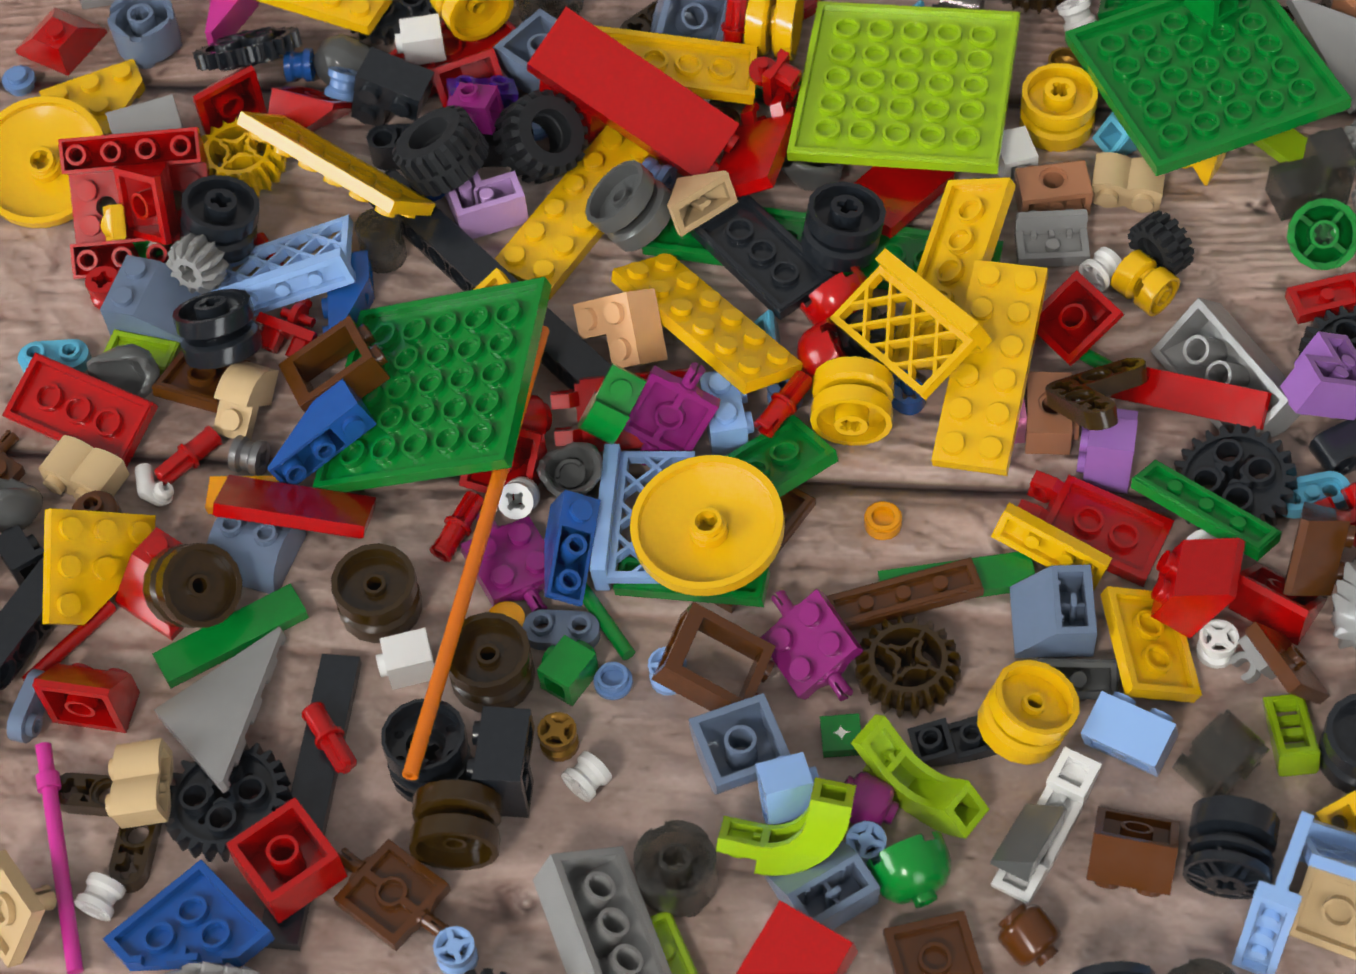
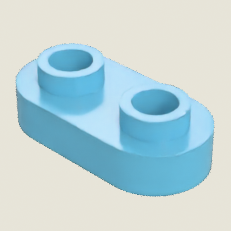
[18,339,92,373]
[1282,471,1350,519]

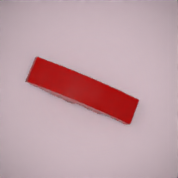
[1111,367,1272,430]

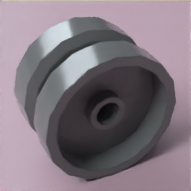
[585,160,672,252]

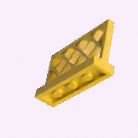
[830,248,993,400]

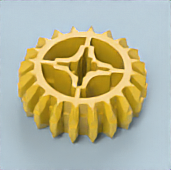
[202,117,287,197]

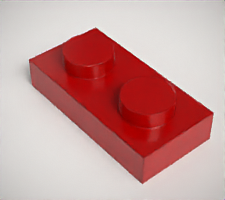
[1285,272,1356,324]

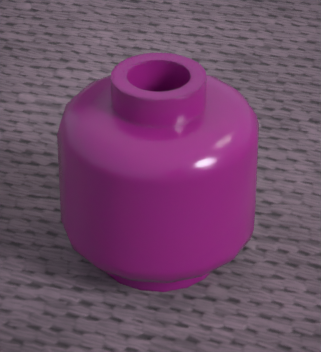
[844,771,899,826]

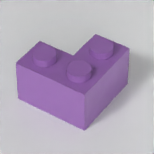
[1280,331,1356,420]
[1076,408,1138,494]

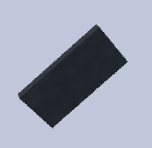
[691,195,835,320]

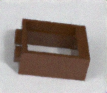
[278,315,390,412]
[652,601,776,711]

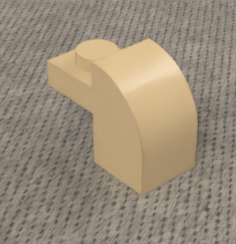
[213,361,279,441]

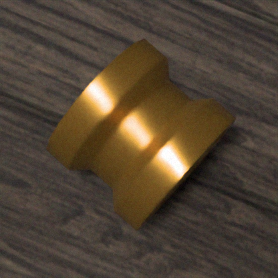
[537,712,579,762]

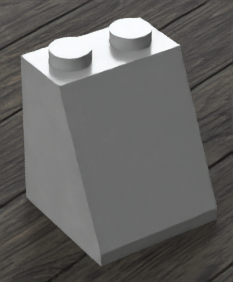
[106,94,184,134]

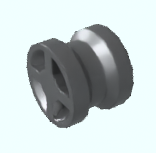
[228,435,270,476]

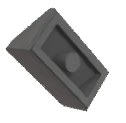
[1037,658,1119,699]
[990,804,1066,882]

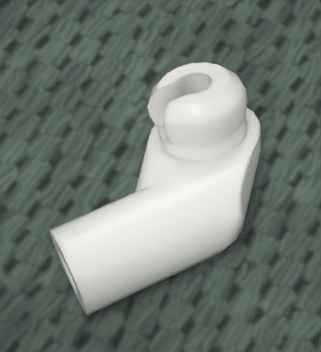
[135,463,174,507]

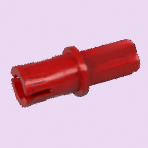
[721,0,747,44]
[753,370,813,438]
[154,426,223,485]
[429,490,484,562]
[301,702,357,774]

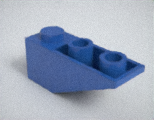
[321,250,375,333]
[267,378,376,485]
[544,490,601,607]

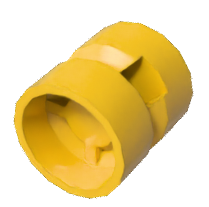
[1110,249,1180,316]

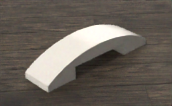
[991,747,1102,905]

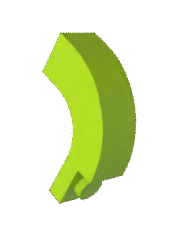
[851,714,990,839]
[716,777,856,876]

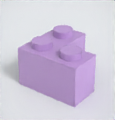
[445,171,529,239]

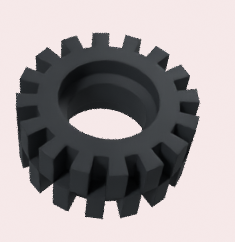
[1128,211,1195,275]

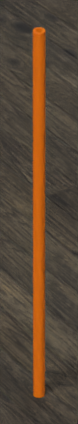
[402,326,550,780]

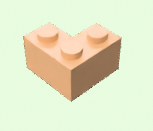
[573,288,668,368]

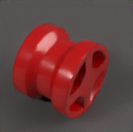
[85,266,118,309]

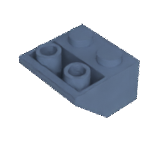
[1009,565,1097,658]
[764,840,880,930]

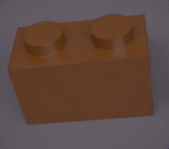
[1283,502,1356,596]
[1086,807,1180,897]

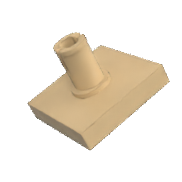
[0,849,57,968]
[1289,866,1356,960]

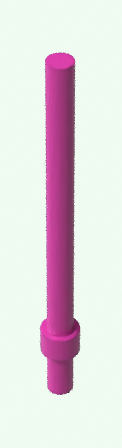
[35,742,84,974]

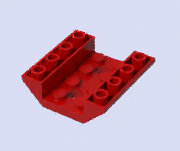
[58,127,210,279]

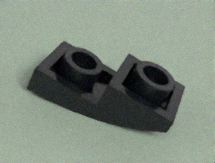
[907,715,997,767]

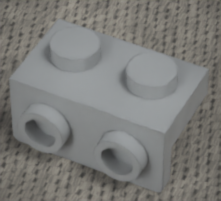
[1014,209,1090,267]

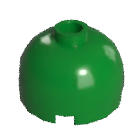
[1286,198,1356,270]
[866,831,951,908]

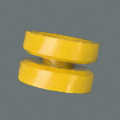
[429,0,514,41]
[744,0,804,61]
[1019,63,1098,152]
[810,356,895,446]
[977,660,1079,765]

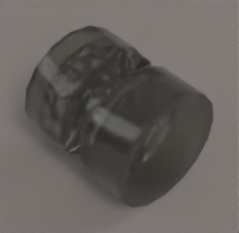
[354,208,407,273]

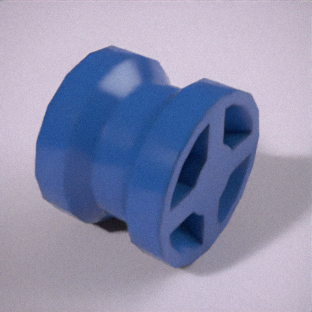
[283,48,316,82]

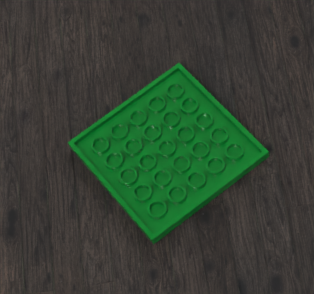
[1065,0,1352,177]
[313,277,552,492]

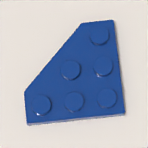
[103,860,275,972]

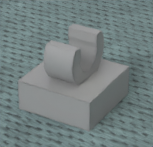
[1230,635,1276,684]

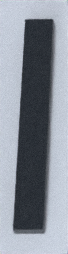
[262,654,362,951]

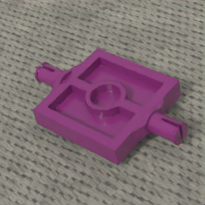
[623,362,721,466]
[461,513,547,612]
[760,589,864,701]

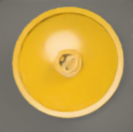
[0,96,105,228]
[630,455,785,596]

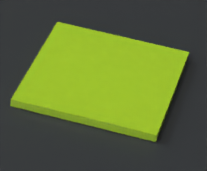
[787,1,1021,174]

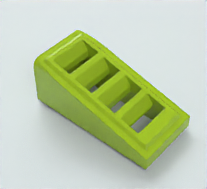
[1263,694,1320,777]

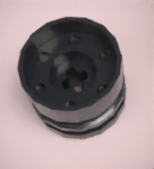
[381,699,472,802]
[1182,795,1280,900]

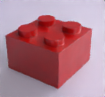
[226,797,348,924]

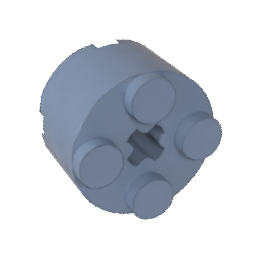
[108,0,182,69]

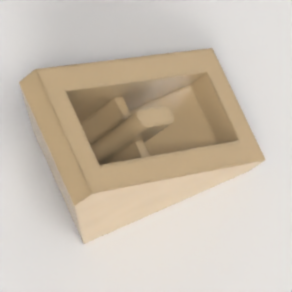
[667,171,738,237]

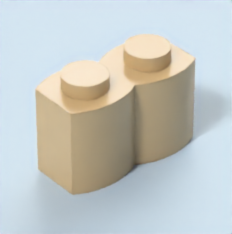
[1091,152,1165,213]
[38,435,130,500]
[105,738,173,829]

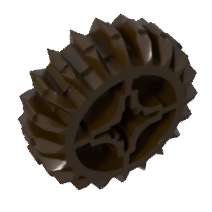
[855,615,961,719]

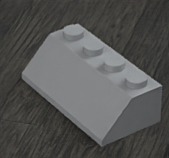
[1151,298,1301,439]
[533,846,672,974]

